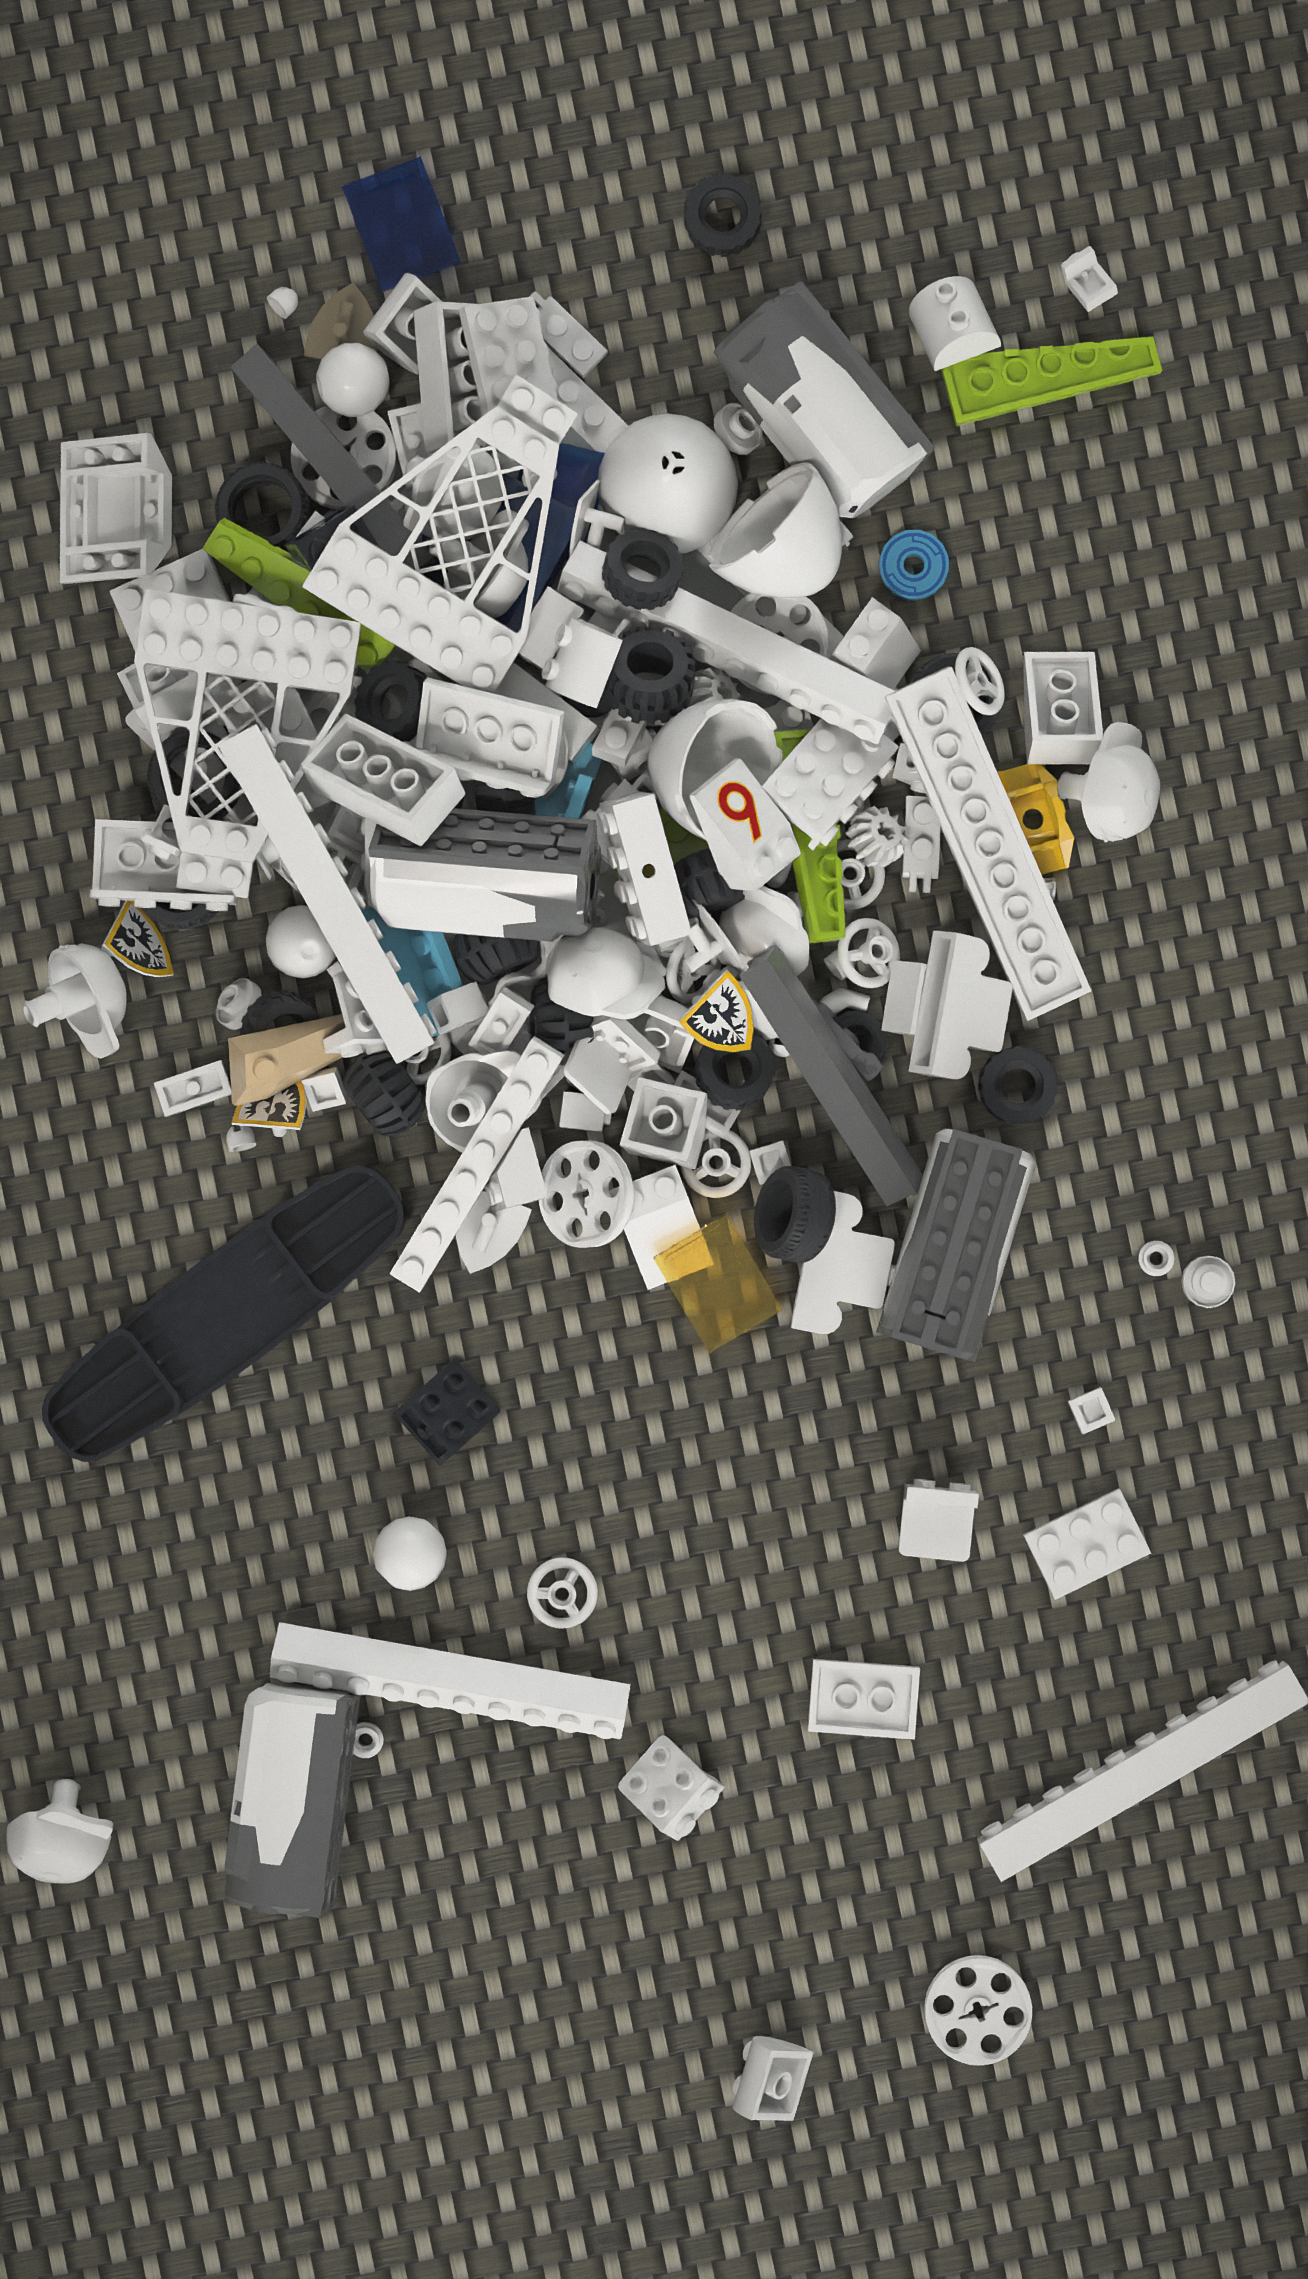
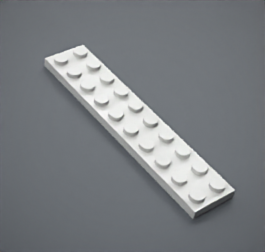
[884,666,1091,1021]

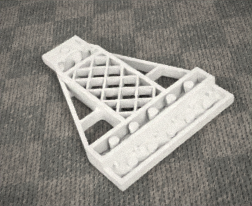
[302,375,578,694]
[134,589,361,899]

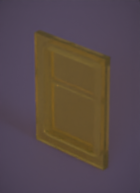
[653,1214,782,1353]

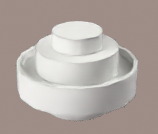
[714,403,763,455]
[216,978,262,1030]
[1181,1256,1235,1308]

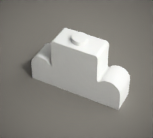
[908,931,1013,1079]
[790,1191,896,1334]

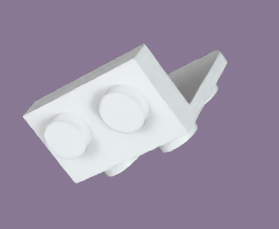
[323,971,388,1058]
[564,1015,661,1114]
[898,1479,979,1562]
[618,1736,725,1841]

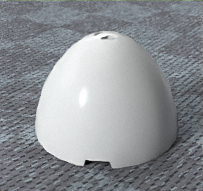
[598,413,738,554]
[708,462,842,598]
[648,699,783,840]

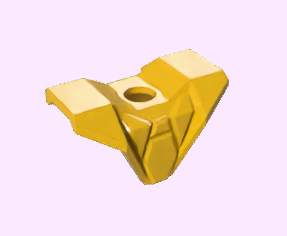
[997,764,1074,875]

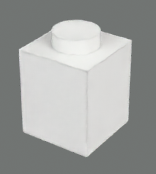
[426,981,489,1036]
[559,1091,612,1132]

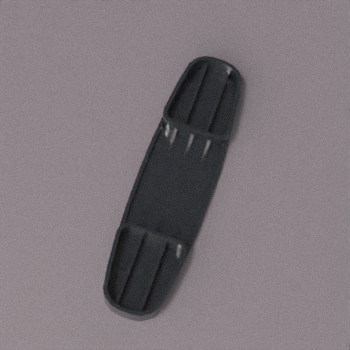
[42,1166,406,1462]

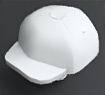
[404,444,503,541]
[429,510,529,618]
[1058,722,1160,842]
[719,885,809,976]
[547,926,665,1020]
[23,943,126,1058]
[425,1050,542,1153]
[6,1779,113,1884]

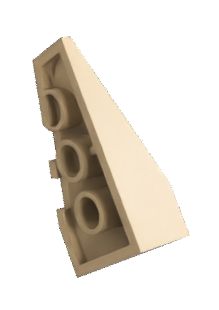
[228,1014,346,1106]

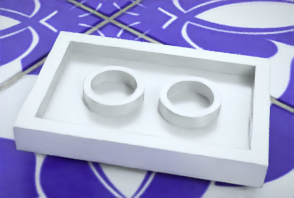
[110,549,230,653]
[1023,1488,1151,1600]
[808,1659,920,1740]

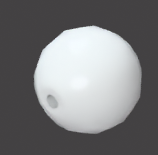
[316,343,390,417]
[266,905,336,978]
[373,1516,447,1591]

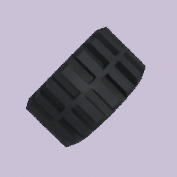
[604,626,695,725]

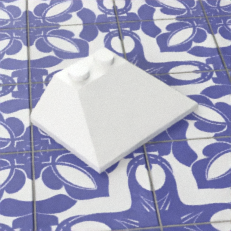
[60,433,172,584]

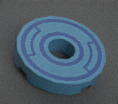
[878,530,949,601]

